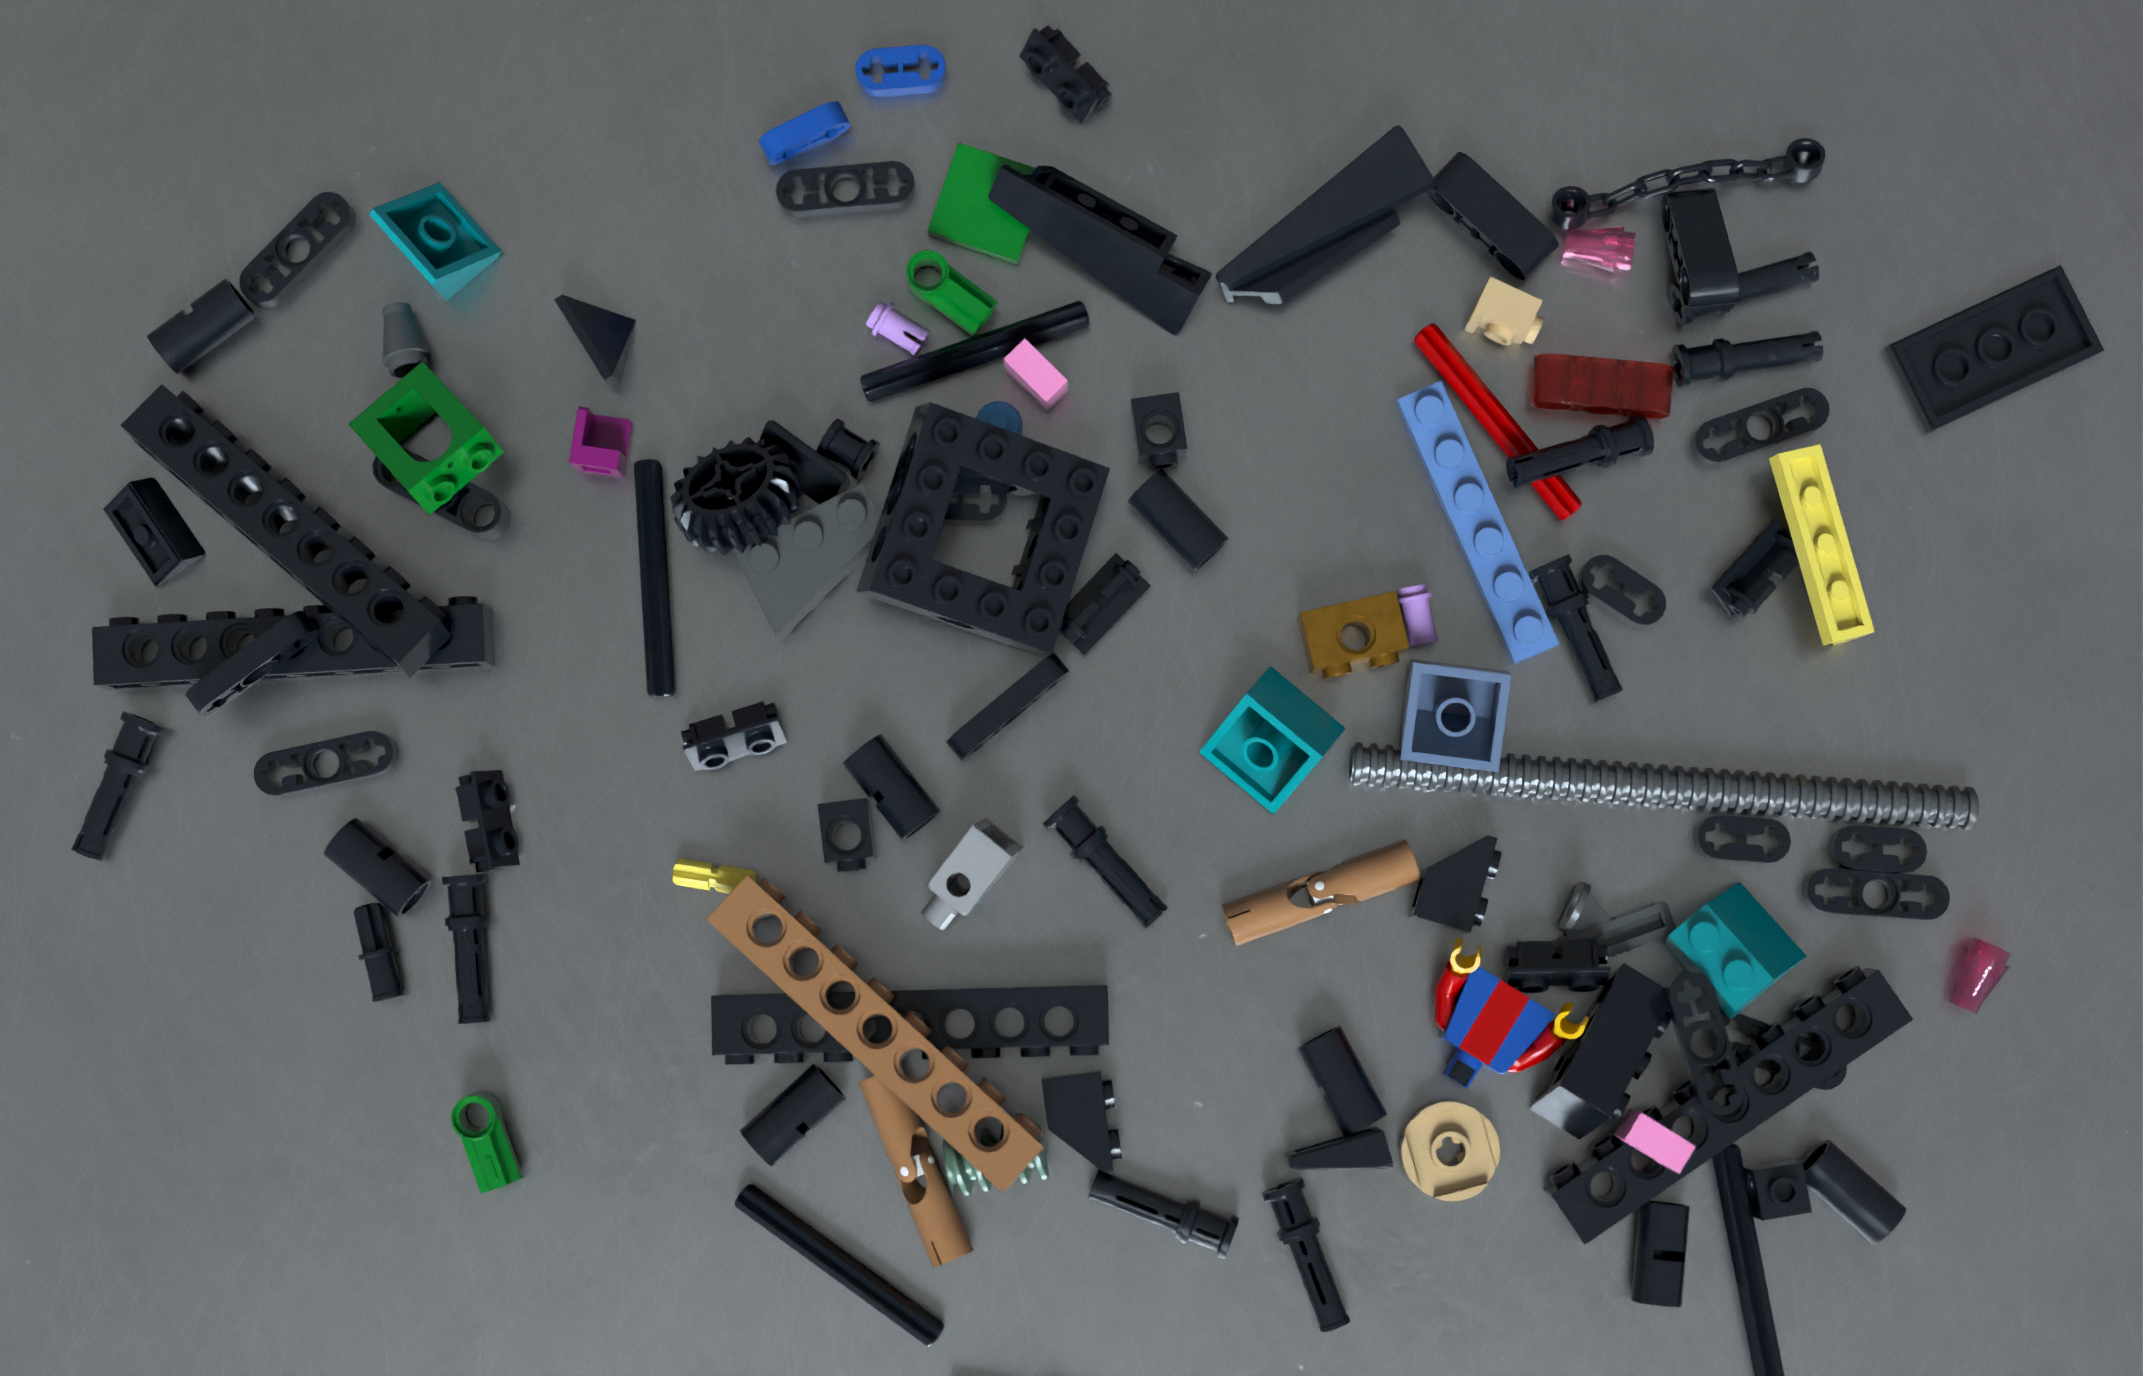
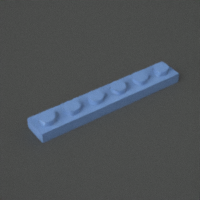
[1395,381,1559,665]

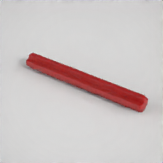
[1414,323,1582,520]

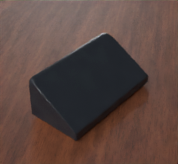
[759,420,851,504]
[103,477,205,587]

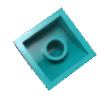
[1199,666,1346,815]
[1665,882,1807,1020]

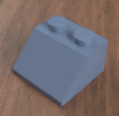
[1400,659,1512,772]

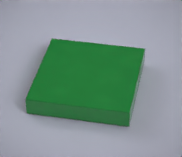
[927,142,1036,265]

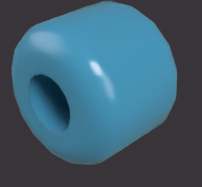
[976,401,1023,435]

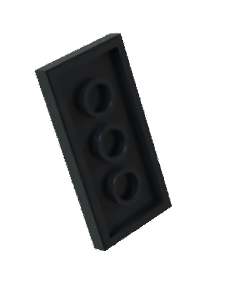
[1885,265,2104,434]

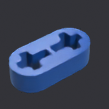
[855,45,947,97]
[759,101,850,165]

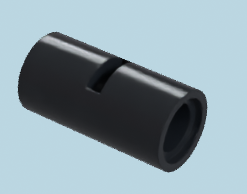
[147,278,256,374]
[1128,469,1229,572]
[843,734,941,841]
[324,818,432,918]
[1297,1025,1387,1137]
[740,1063,847,1167]
[1803,1140,1906,1244]
[1631,1201,1690,1307]

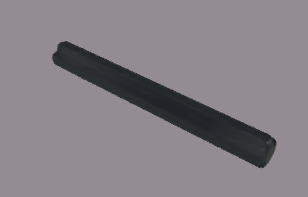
[860,301,1089,401]
[634,459,675,698]
[1712,1144,1784,1376]
[734,1184,944,1346]

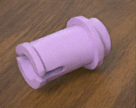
[866,301,930,357]
[1397,584,1439,647]

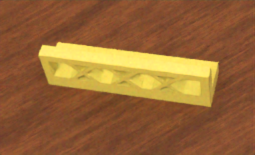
[1769,444,1875,646]

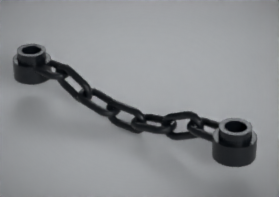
[1551,138,1825,230]

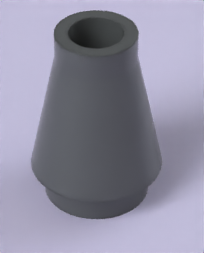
[382,302,431,378]

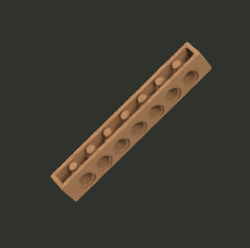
[706,875,1044,1193]

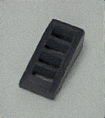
[1285,1126,1394,1170]

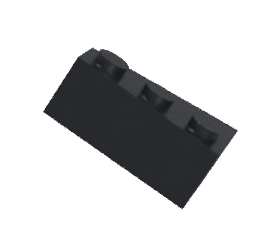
[1529,963,1672,1140]

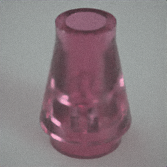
[1564,226,1636,275]
[1949,937,2011,1014]

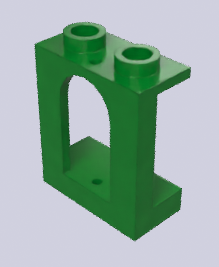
[348,361,504,516]

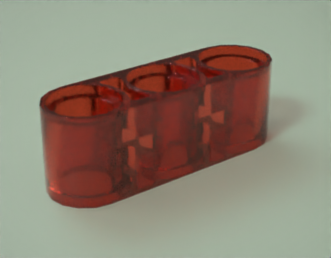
[1530,354,1674,419]

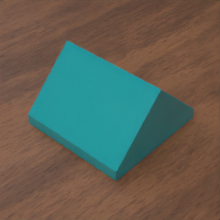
[369,182,502,301]

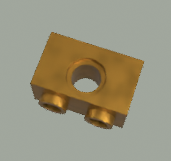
[1297,591,1410,679]

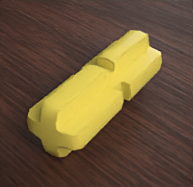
[672,858,757,894]

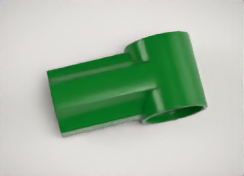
[906,250,998,337]
[451,1091,523,1193]

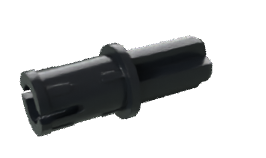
[354,903,405,1002]

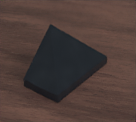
[554,294,636,390]

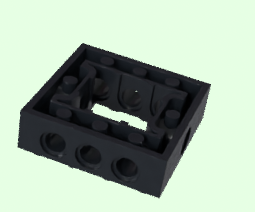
[856,402,1110,654]

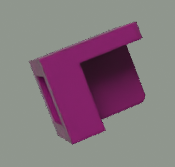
[569,407,633,478]

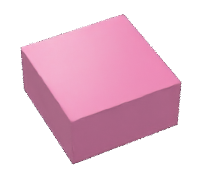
[1003,339,1068,413]
[1614,1108,1696,1174]

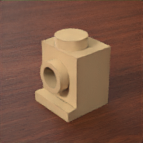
[1464,276,1545,346]

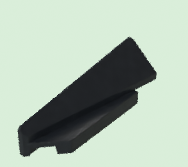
[1215,125,1436,304]
[988,164,1212,335]

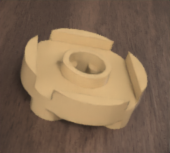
[1399,1101,1501,1202]

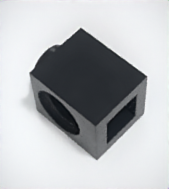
[1130,392,1187,469]
[818,798,877,872]
[1744,1159,1812,1221]

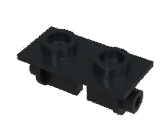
[1020,25,1112,125]
[1711,518,1799,618]
[1059,553,1151,656]
[681,700,788,772]
[455,770,520,873]
[1506,940,1610,993]

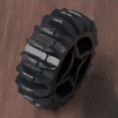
[670,437,803,556]

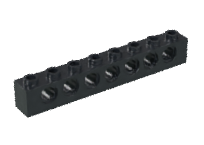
[120,384,451,678]
[92,596,495,690]
[1543,966,1913,1245]
[711,985,1109,1065]

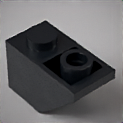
[1408,835,1502,934]
[1041,1070,1122,1172]

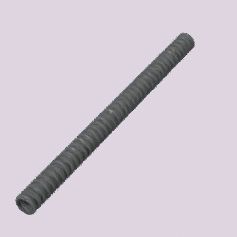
[1349,742,1979,830]

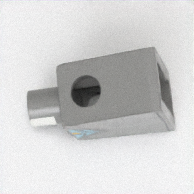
[921,818,1024,930]

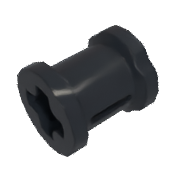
[817,418,880,480]

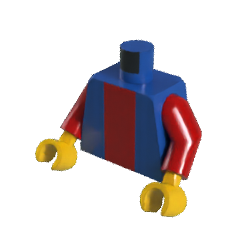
[1434,937,1589,1089]

